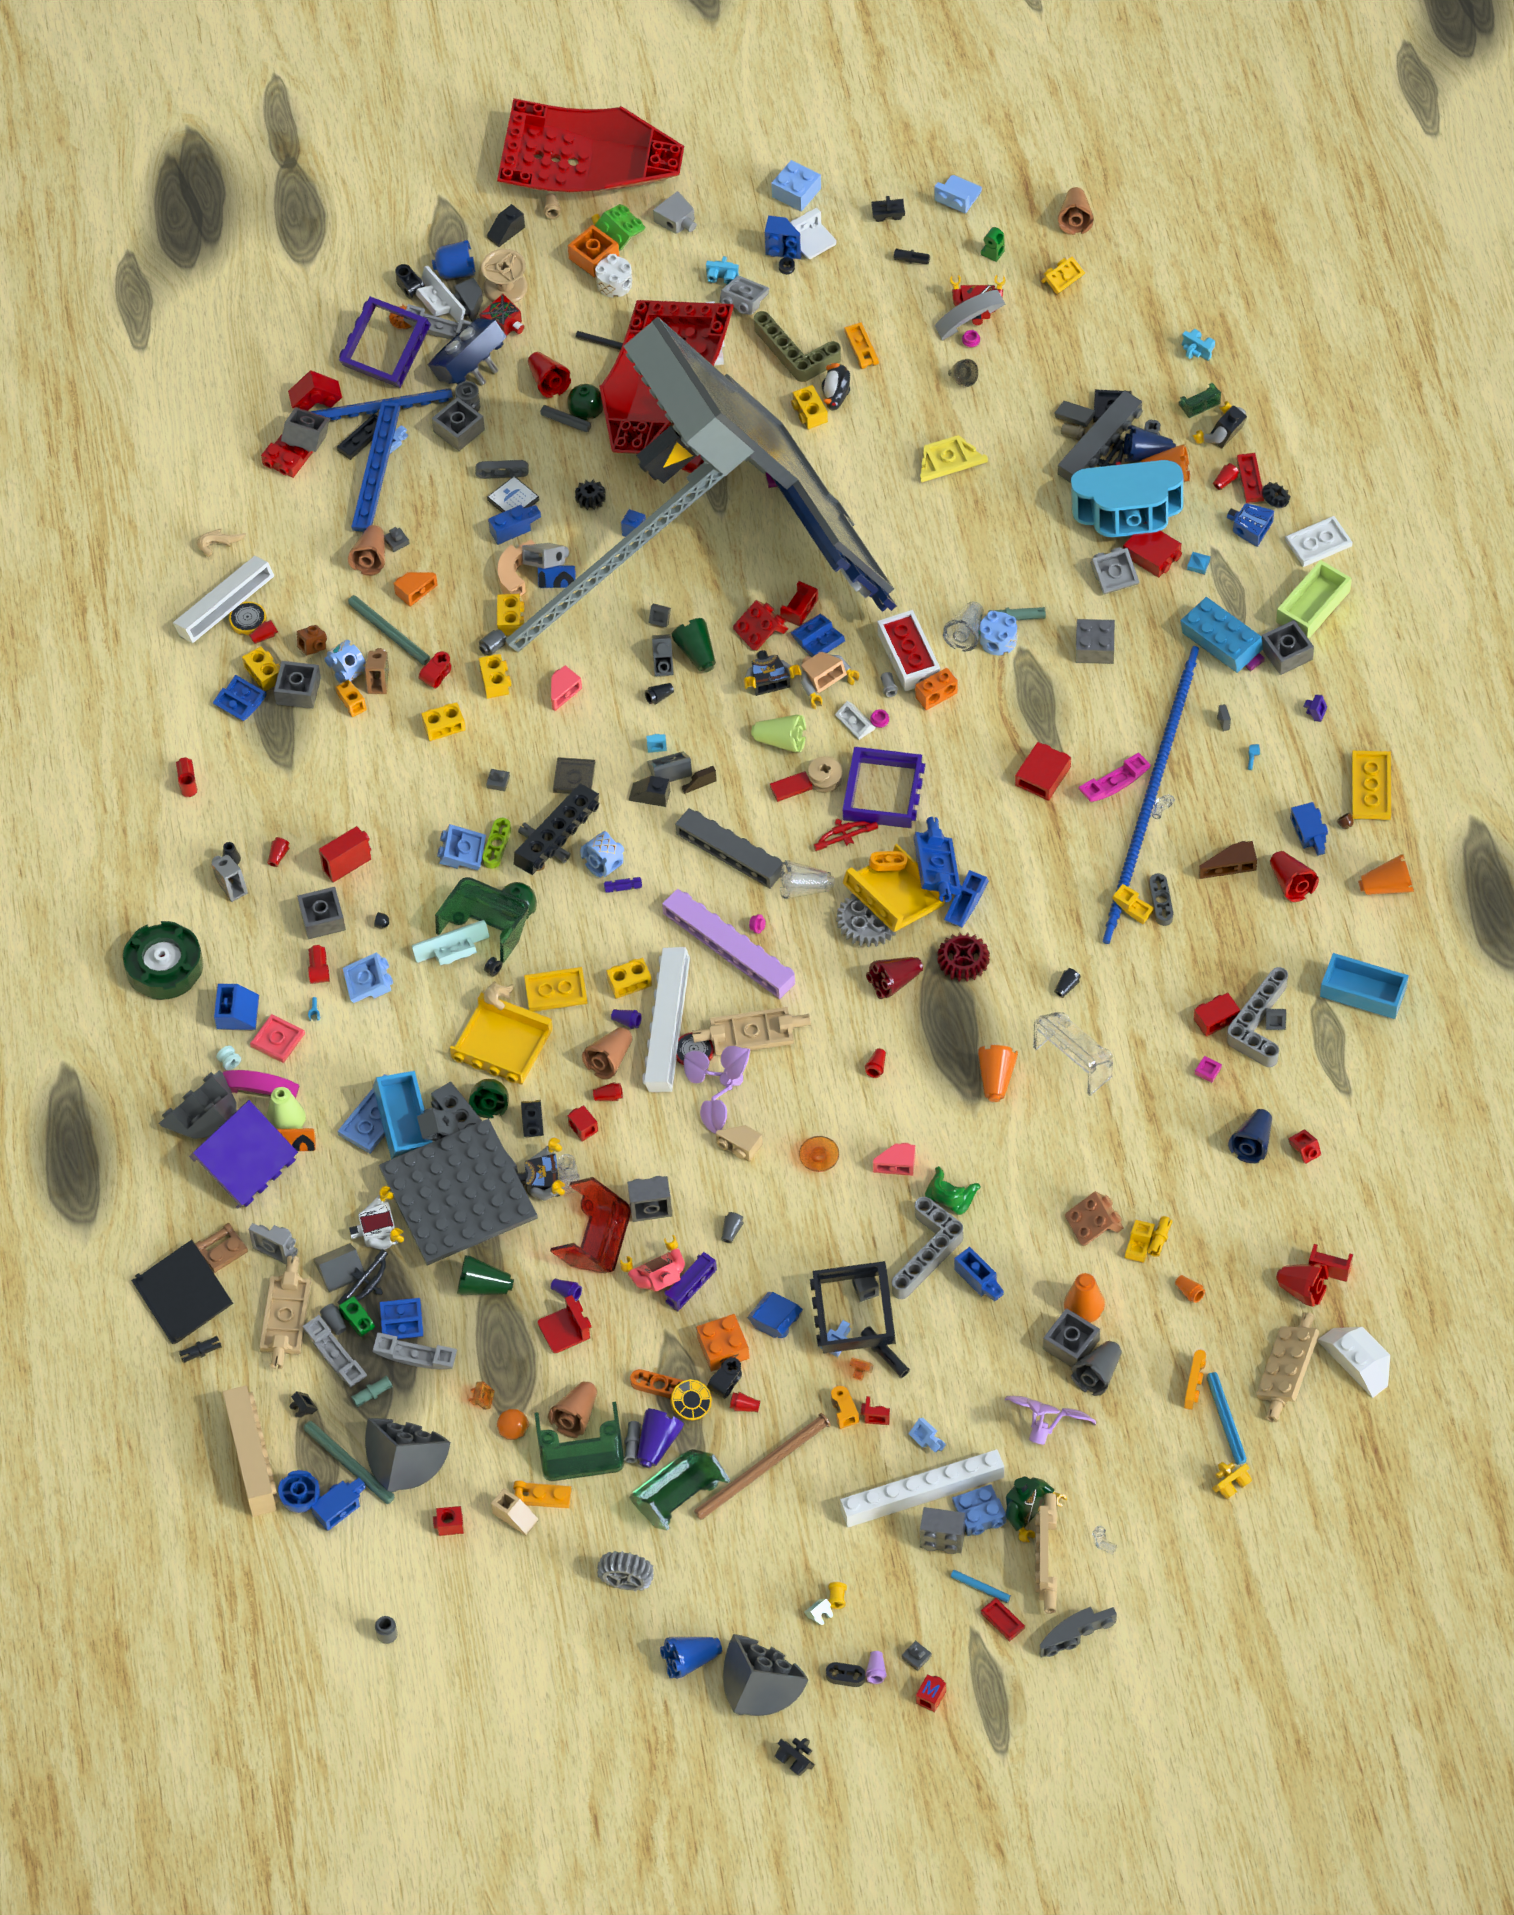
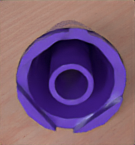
[637,1408,684,1468]

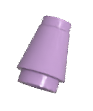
[865,1651,887,1684]

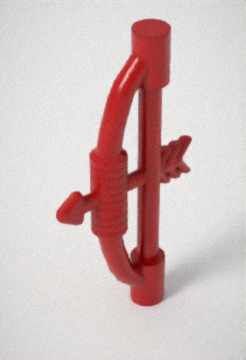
[814,819,878,851]

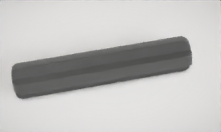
[540,405,591,432]

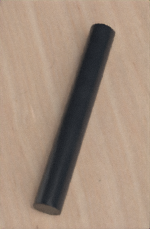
[576,331,623,350]

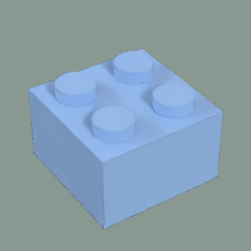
[771,160,821,212]

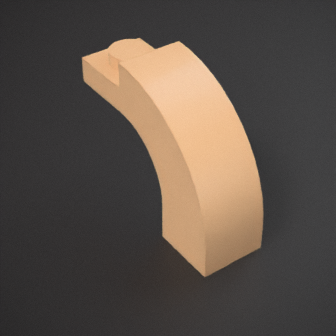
[497,539,535,596]

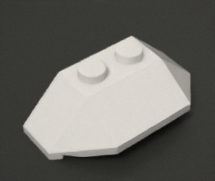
[1318,1327,1390,1398]

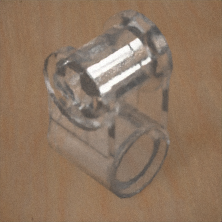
[558,1154,582,1194]

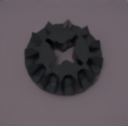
[1262,482,1291,508]

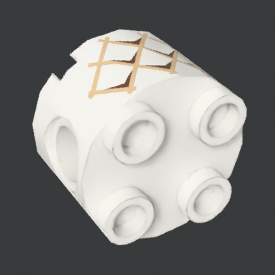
[595,254,632,298]

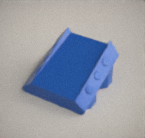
[747,1292,803,1338]

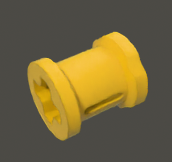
[828,1582,847,1609]

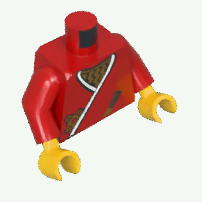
[949,275,1006,325]

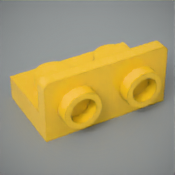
[1041,256,1085,295]

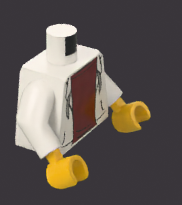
[349,1186,404,1250]

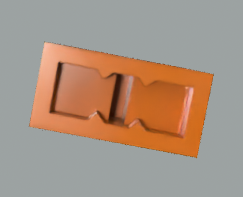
[915,668,958,710]

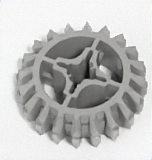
[597,1551,654,1591]

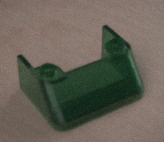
[435,877,528,963]
[534,1401,624,1481]
[629,1449,731,1530]

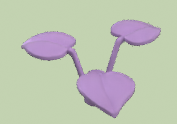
[684,1046,750,1134]
[1005,1396,1096,1445]

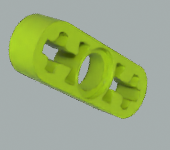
[483,818,511,869]

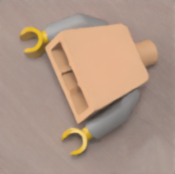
[801,652,859,709]

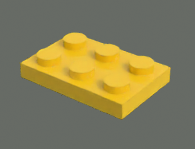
[524,967,588,1012]

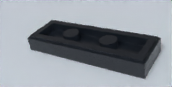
[337,413,378,460]

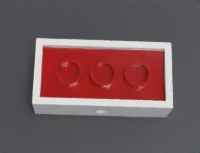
[877,610,940,692]

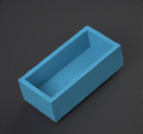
[1180,597,1263,673]
[1320,953,1409,1019]
[373,1071,433,1159]

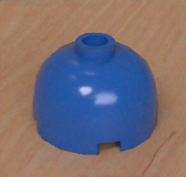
[278,1470,320,1513]

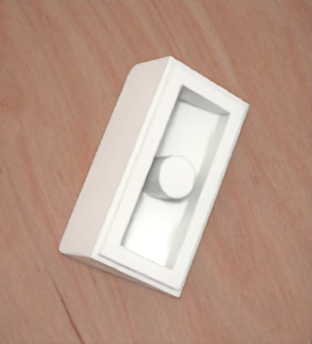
[835,701,876,740]

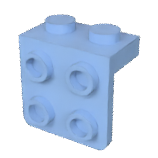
[934,175,982,214]

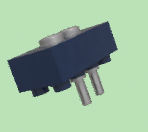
[427,318,507,385]

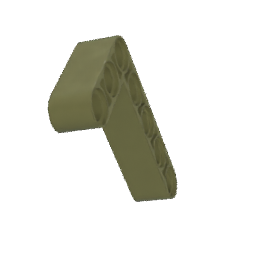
[754,311,841,382]

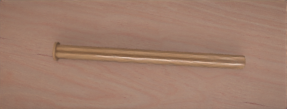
[694,1413,831,1520]

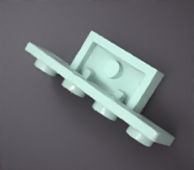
[412,920,489,966]

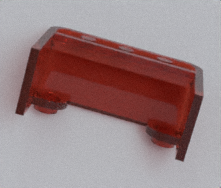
[550,1177,631,1273]

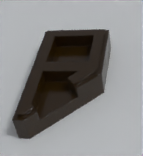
[682,766,717,794]

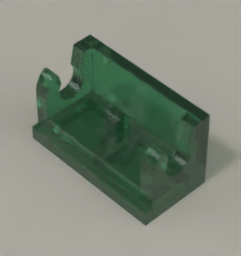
[1179,383,1221,418]

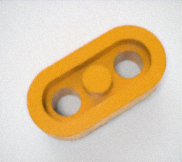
[869,851,908,871]

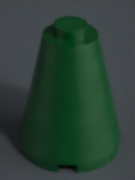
[672,618,716,672]
[457,1255,514,1295]

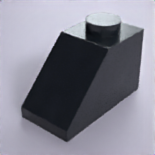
[487,204,525,247]
[629,776,671,807]

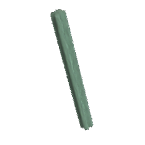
[348,595,430,665]
[304,1421,395,1504]

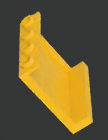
[843,844,945,932]
[450,992,553,1085]

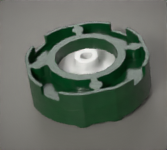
[123,921,203,1000]

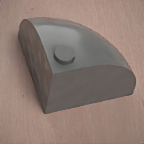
[365,1418,451,1492]
[723,1634,809,1716]

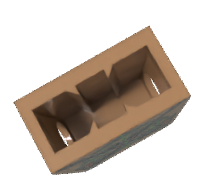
[365,648,389,694]

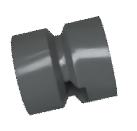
[455,381,481,412]

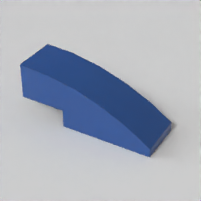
[944,870,989,928]

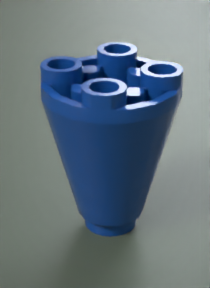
[660,1637,722,1679]

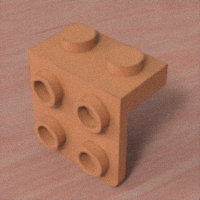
[1065,1191,1124,1246]

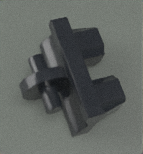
[871,196,905,222]
[521,1100,544,1137]
[775,1738,815,1776]

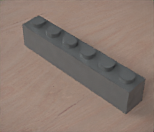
[1058,390,1143,483]
[675,808,784,889]

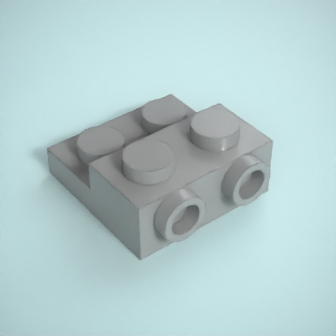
[719,275,769,315]
[1090,547,1139,595]
[249,1223,298,1265]

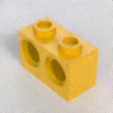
[791,385,828,429]
[497,594,524,636]
[242,646,280,692]
[479,654,512,699]
[421,702,466,741]
[606,958,652,999]

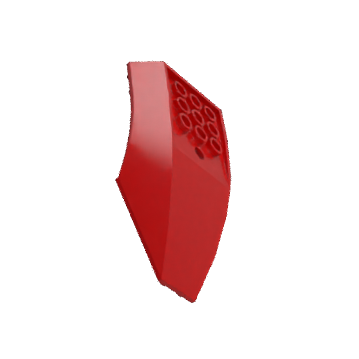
[497,98,685,192]
[599,300,734,454]

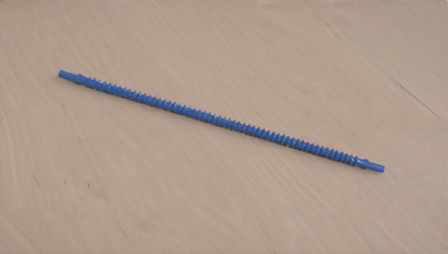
[1102,646,1199,944]

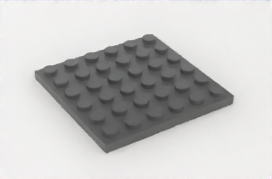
[379,1118,538,1266]

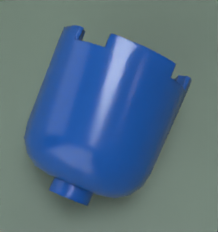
[432,240,475,279]

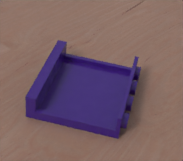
[189,1100,298,1208]

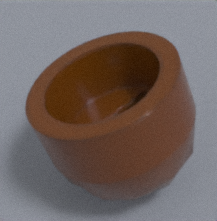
[1337,813,1354,829]

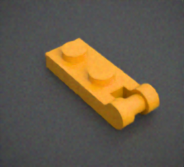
[844,322,879,369]
[1184,1350,1206,1410]
[513,1481,572,1508]

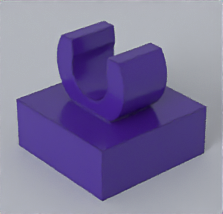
[1303,694,1327,722]

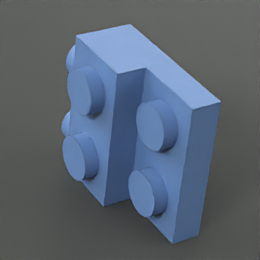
[437,824,486,871]
[952,1484,1006,1536]

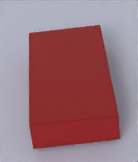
[770,771,813,802]
[981,1598,1025,1642]

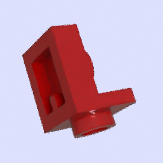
[1288,1129,1321,1164]
[861,1396,890,1425]

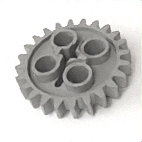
[836,894,896,947]

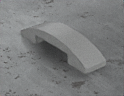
[935,290,1006,341]
[403,304,472,339]
[303,1315,367,1388]
[373,1333,457,1369]

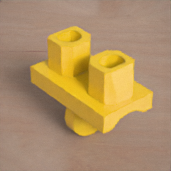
[1212,1462,1252,1499]

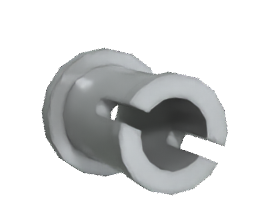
[880,672,898,697]

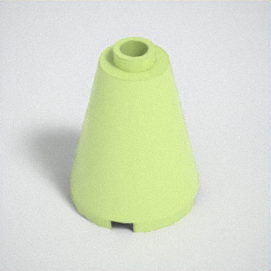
[751,714,806,753]
[266,1087,306,1129]

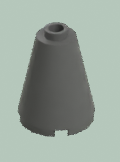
[1071,1341,1122,1396]

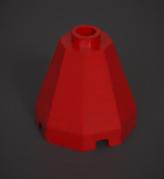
[1276,1263,1329,1307]

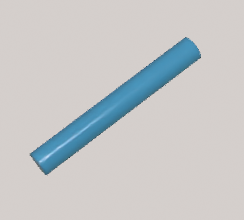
[951,1570,1011,1603]

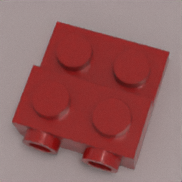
[261,434,313,478]

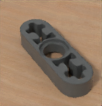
[475,460,529,479]
[1149,873,1173,926]

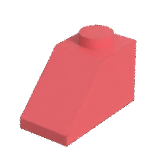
[551,665,582,711]
[873,1143,916,1176]

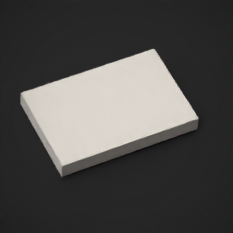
[1285,516,1353,567]

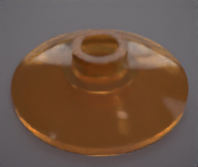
[799,1136,839,1172]

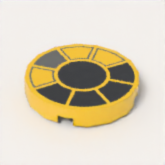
[670,1379,712,1421]

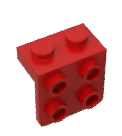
[733,600,789,651]
[538,1295,592,1353]

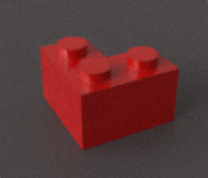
[288,370,342,411]

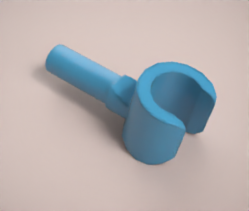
[1248,744,1260,770]
[308,997,321,1021]

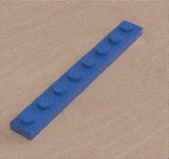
[309,388,453,420]
[352,402,401,532]

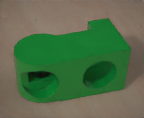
[981,227,1005,262]
[339,1296,375,1337]

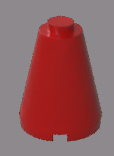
[528,352,571,398]
[1270,851,1319,902]

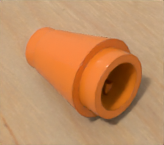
[1175,1275,1205,1303]

